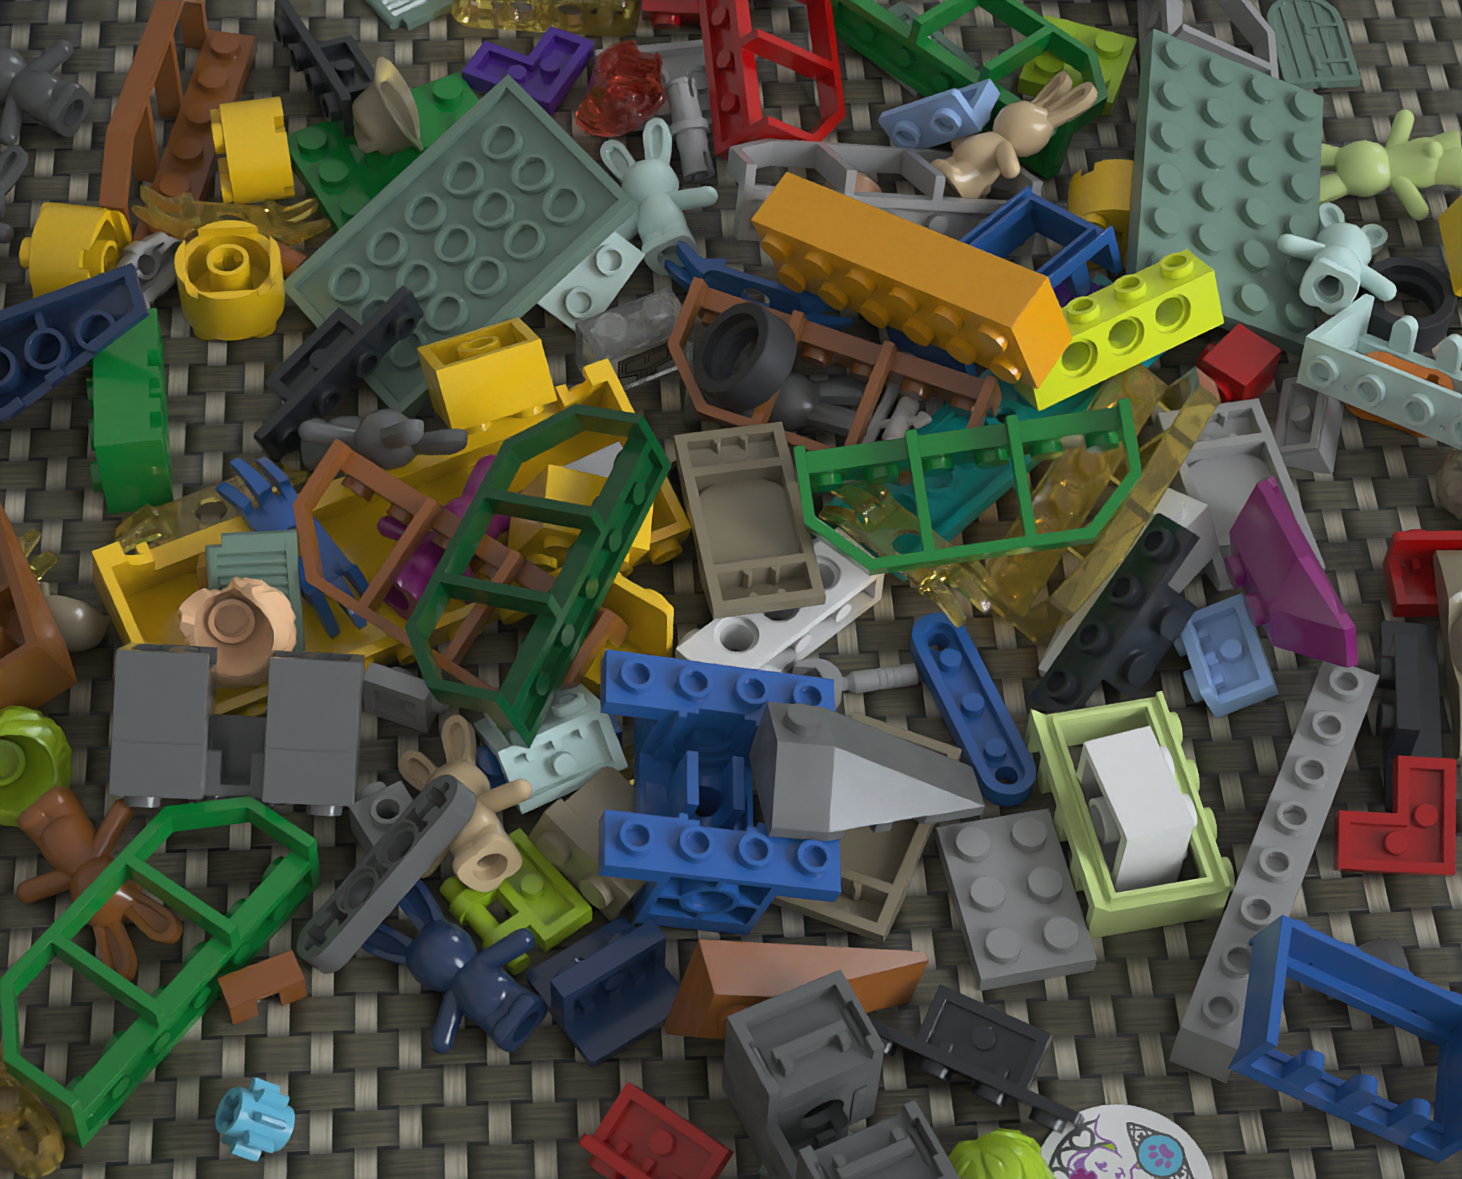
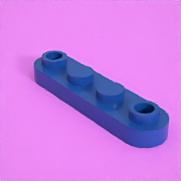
[910,613,1037,807]

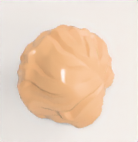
[177,576,297,690]

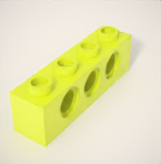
[1013,249,1224,411]

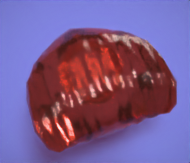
[575,40,666,137]

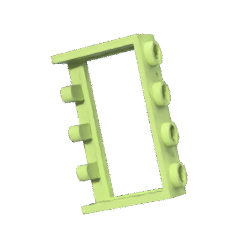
[1024,691,1235,939]

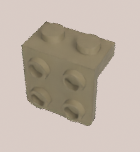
[527,766,646,922]

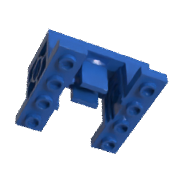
[598,649,841,935]

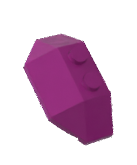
[1224,476,1358,668]

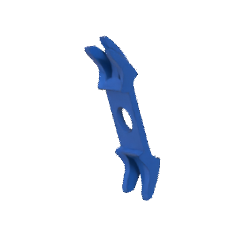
[664,240,853,332]
[215,456,380,639]

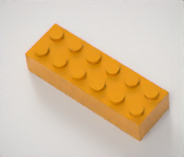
[751,172,1073,389]

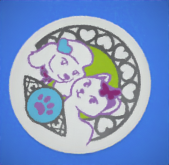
[1041,1104,1213,1179]

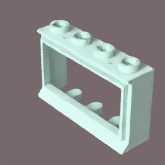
[1296,293,1462,450]

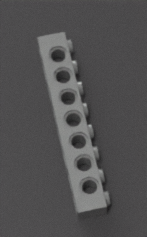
[1169,661,1379,1083]

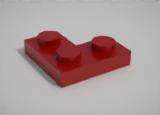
[1333,756,1456,877]

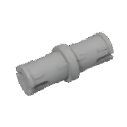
[664,77,715,182]

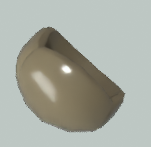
[37,580,112,654]

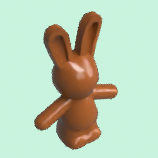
[17,786,183,982]

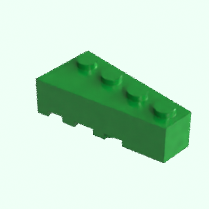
[86,308,174,514]

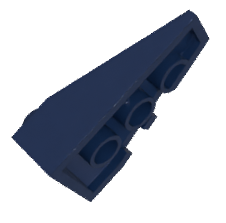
[0,263,149,423]

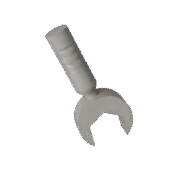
[792,658,918,710]

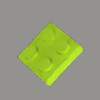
[1017,15,1137,117]

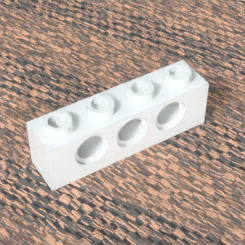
[675,527,884,673]

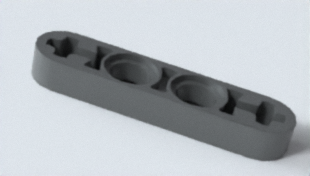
[296,774,476,974]

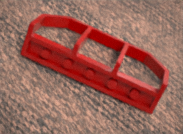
[698,0,846,161]

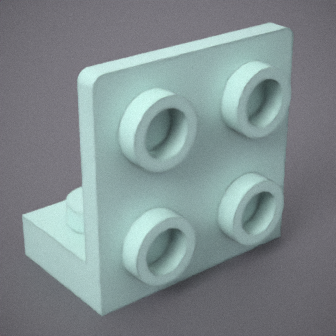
[536,231,646,337]
[473,683,628,814]

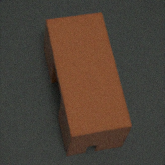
[217,950,307,1025]

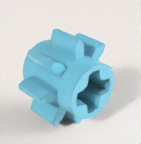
[215,1077,295,1162]

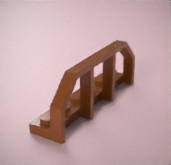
[99,0,258,242]
[667,276,1002,487]
[292,438,631,691]

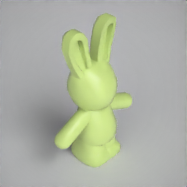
[1319,109,1462,221]

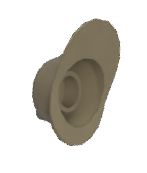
[352,56,423,156]

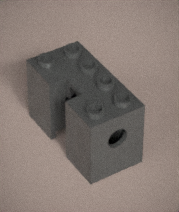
[109,643,365,816]
[722,969,960,1179]

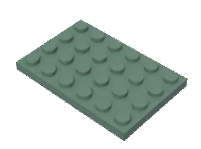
[1126,28,1323,357]
[284,74,639,420]

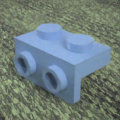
[878,78,1000,149]
[1174,593,1279,718]

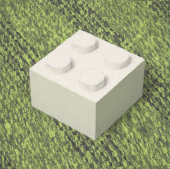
[1077,726,1197,893]

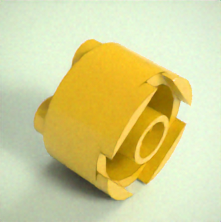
[210,96,296,206]
[1067,159,1134,269]
[19,202,132,298]
[174,220,286,341]

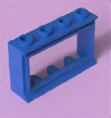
[885,185,1124,377]
[1228,914,1462,1163]

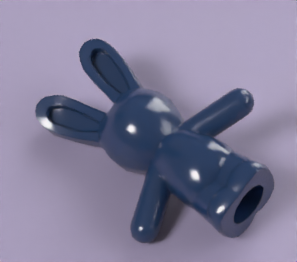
[361,879,548,1054]

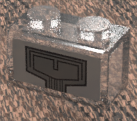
[575,287,694,390]

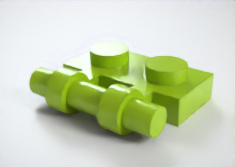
[439,828,592,975]

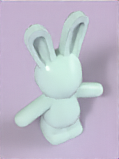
[600,118,718,275]
[1277,202,1397,315]

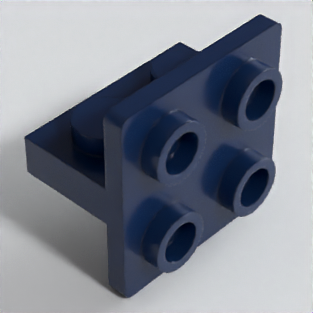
[527,916,680,1067]

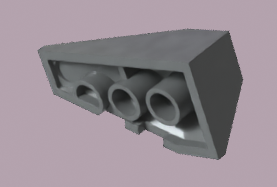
[748,702,985,841]

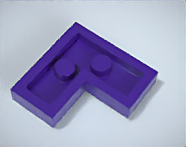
[462,26,594,116]

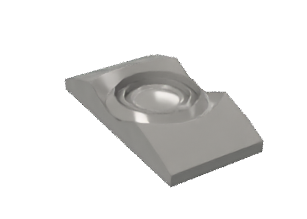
[1155,398,1326,591]

